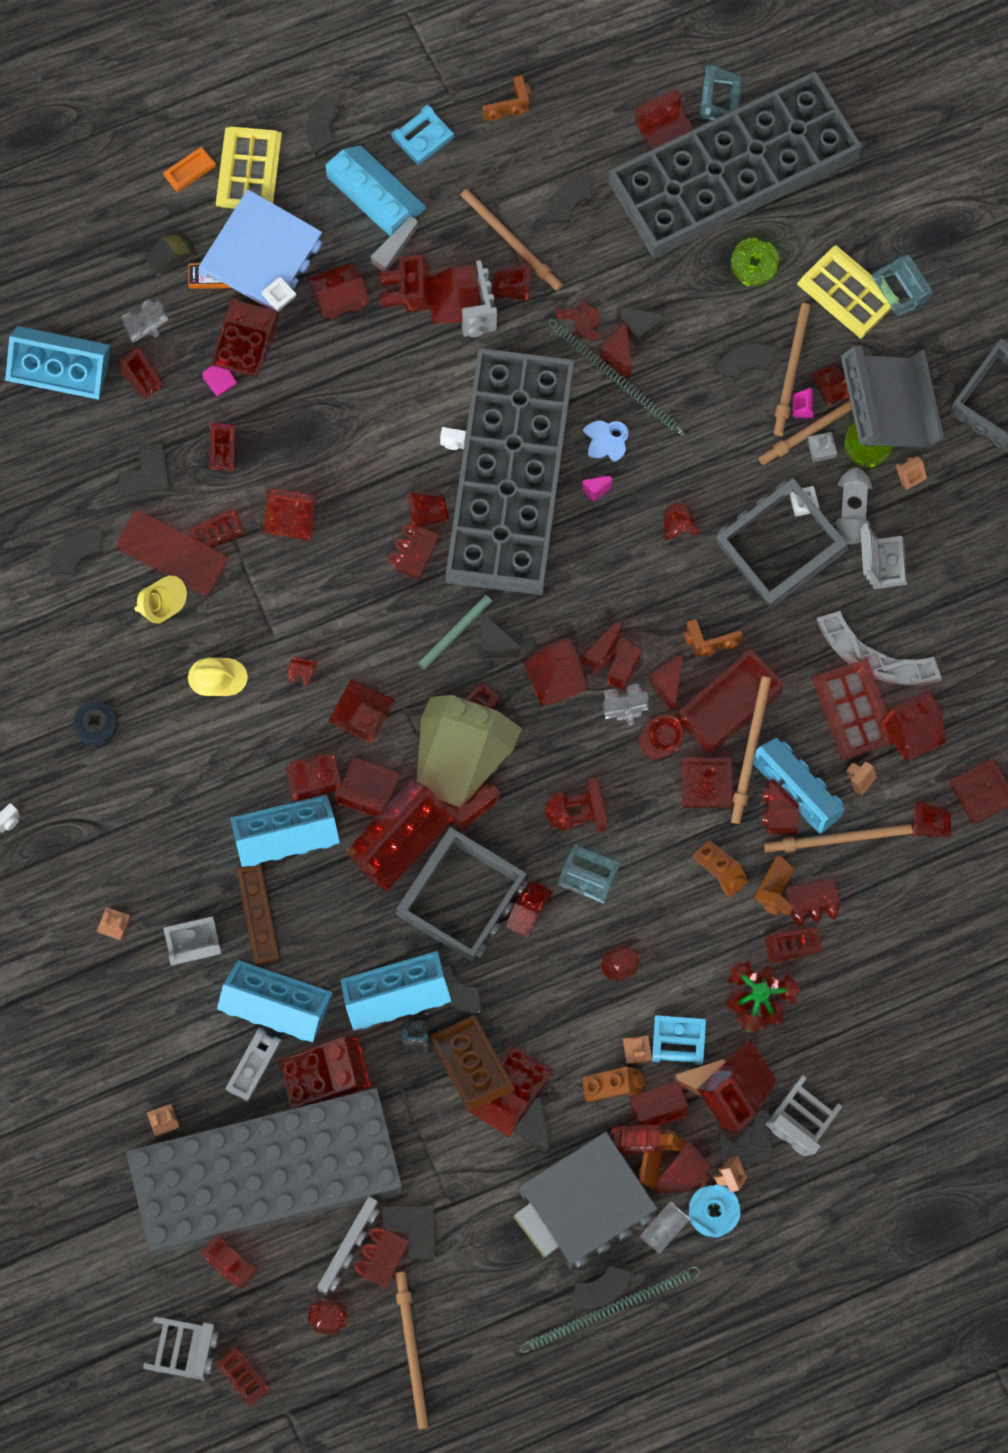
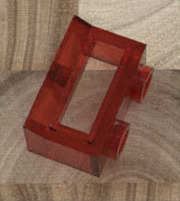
[200,1234,258,1289]

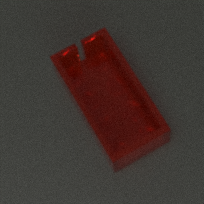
[676,649,784,755]
[345,779,453,892]

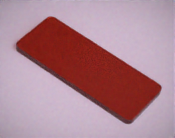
[116,511,227,595]

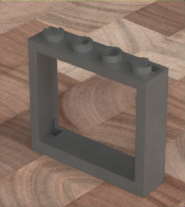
[950,339,1008,450]
[716,478,848,609]
[396,827,528,962]

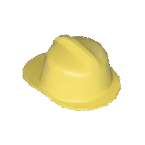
[134,575,187,624]
[188,657,248,696]

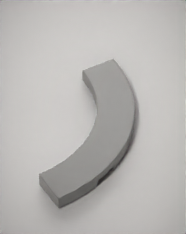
[817,611,942,685]

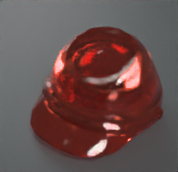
[639,715,685,759]

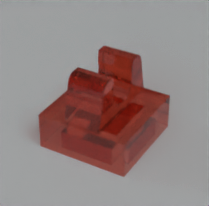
[287,657,318,686]

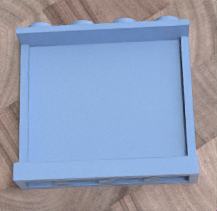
[198,189,322,317]

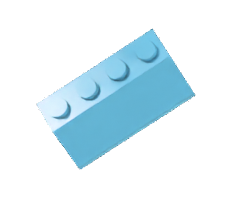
[326,145,426,236]
[5,326,110,399]
[753,738,845,835]
[230,794,340,867]
[341,951,451,1030]
[217,960,333,1042]

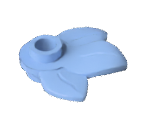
[583,420,628,462]

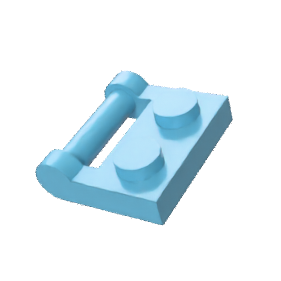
[391,105,454,166]
[652,1015,706,1066]

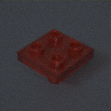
[263,488,316,541]
[682,757,733,808]

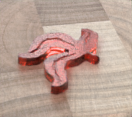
[556,299,601,341]

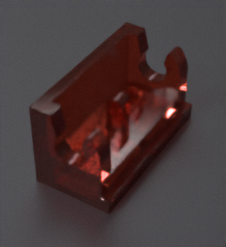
[630,1081,688,1132]

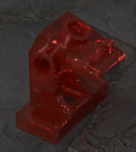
[545,777,607,833]

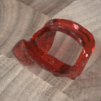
[663,503,702,540]

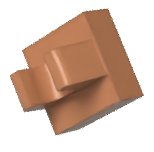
[896,456,927,490]
[846,762,877,796]
[97,907,130,941]
[623,1035,652,1065]
[147,1104,180,1138]
[714,1156,747,1192]

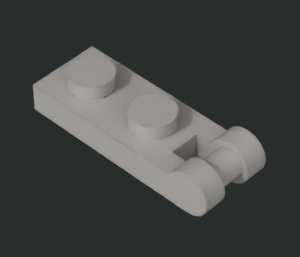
[225,1028,282,1102]

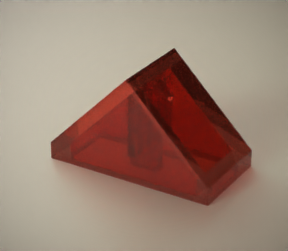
[492,263,532,300]
[599,323,631,377]
[119,346,163,399]
[811,365,849,406]
[210,423,237,471]
[407,492,449,528]
[649,656,683,710]
[912,802,951,837]

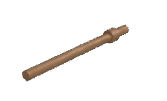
[461,189,563,291]
[773,303,810,436]
[759,400,852,465]
[731,676,771,824]
[763,824,913,853]
[395,1272,429,1430]

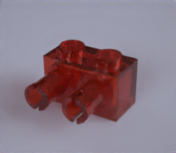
[379,254,431,313]
[285,754,342,801]

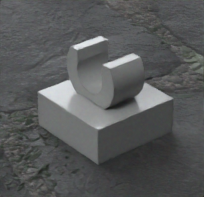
[807,432,837,462]

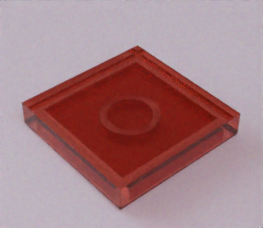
[949,759,1008,825]

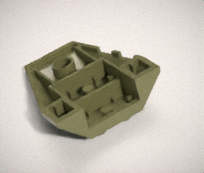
[416,695,522,809]

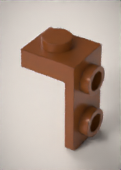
[482,76,531,121]
[683,619,743,657]
[692,841,749,898]
[754,856,794,915]
[583,1067,645,1102]
[639,1130,687,1189]

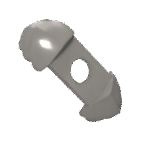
[835,467,872,545]

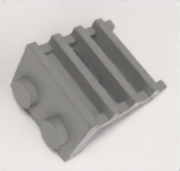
[462,260,497,337]
[860,523,907,589]
[163,916,221,965]
[765,1075,842,1156]
[143,1317,219,1381]

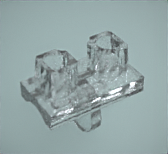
[122,299,169,343]
[603,684,648,726]
[640,1202,690,1254]

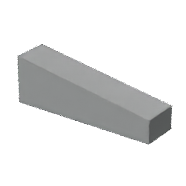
[371,216,418,274]

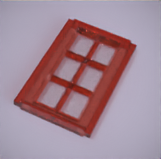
[812,659,898,761]

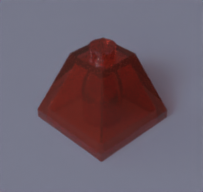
[428,265,479,324]
[524,638,587,707]
[328,679,395,743]
[654,1143,712,1194]

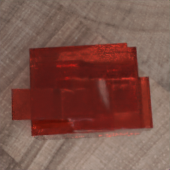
[592,637,641,691]

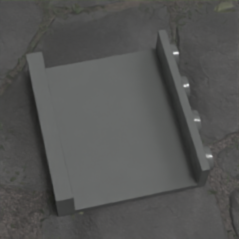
[841,346,944,448]
[519,1132,657,1269]

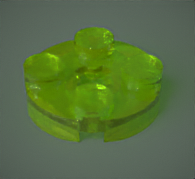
[731,238,779,286]
[844,423,893,468]

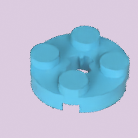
[689,1185,740,1238]

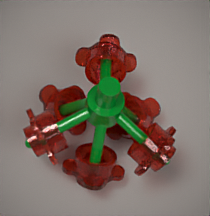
[726,961,800,1032]

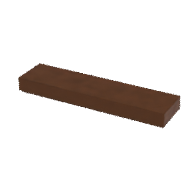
[236,864,280,966]

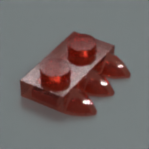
[387,525,439,580]
[785,879,840,926]
[354,1228,410,1289]

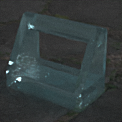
[700,65,742,120]
[871,254,933,315]
[558,845,621,904]

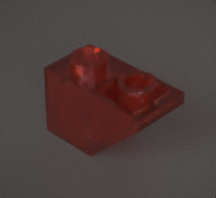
[762,779,799,835]
[505,881,553,938]

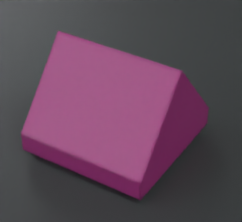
[793,388,814,418]

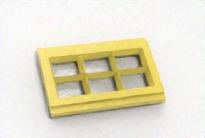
[216,127,282,209]
[797,245,899,339]

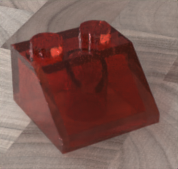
[307,263,369,319]
[880,691,946,762]

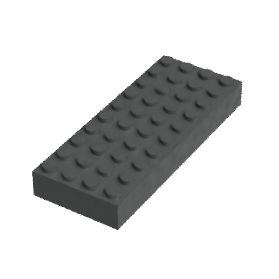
[608,71,862,259]
[446,348,574,595]
[126,1088,402,1256]

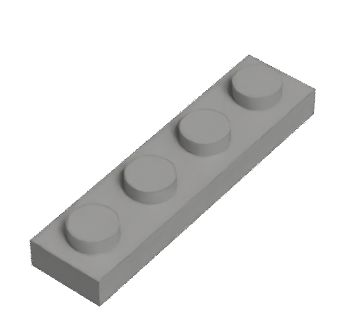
[317,1197,380,1295]

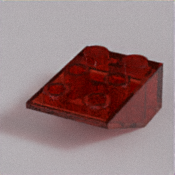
[211,299,279,377]
[279,1036,370,1109]
[697,1041,776,1131]
[467,1044,553,1137]

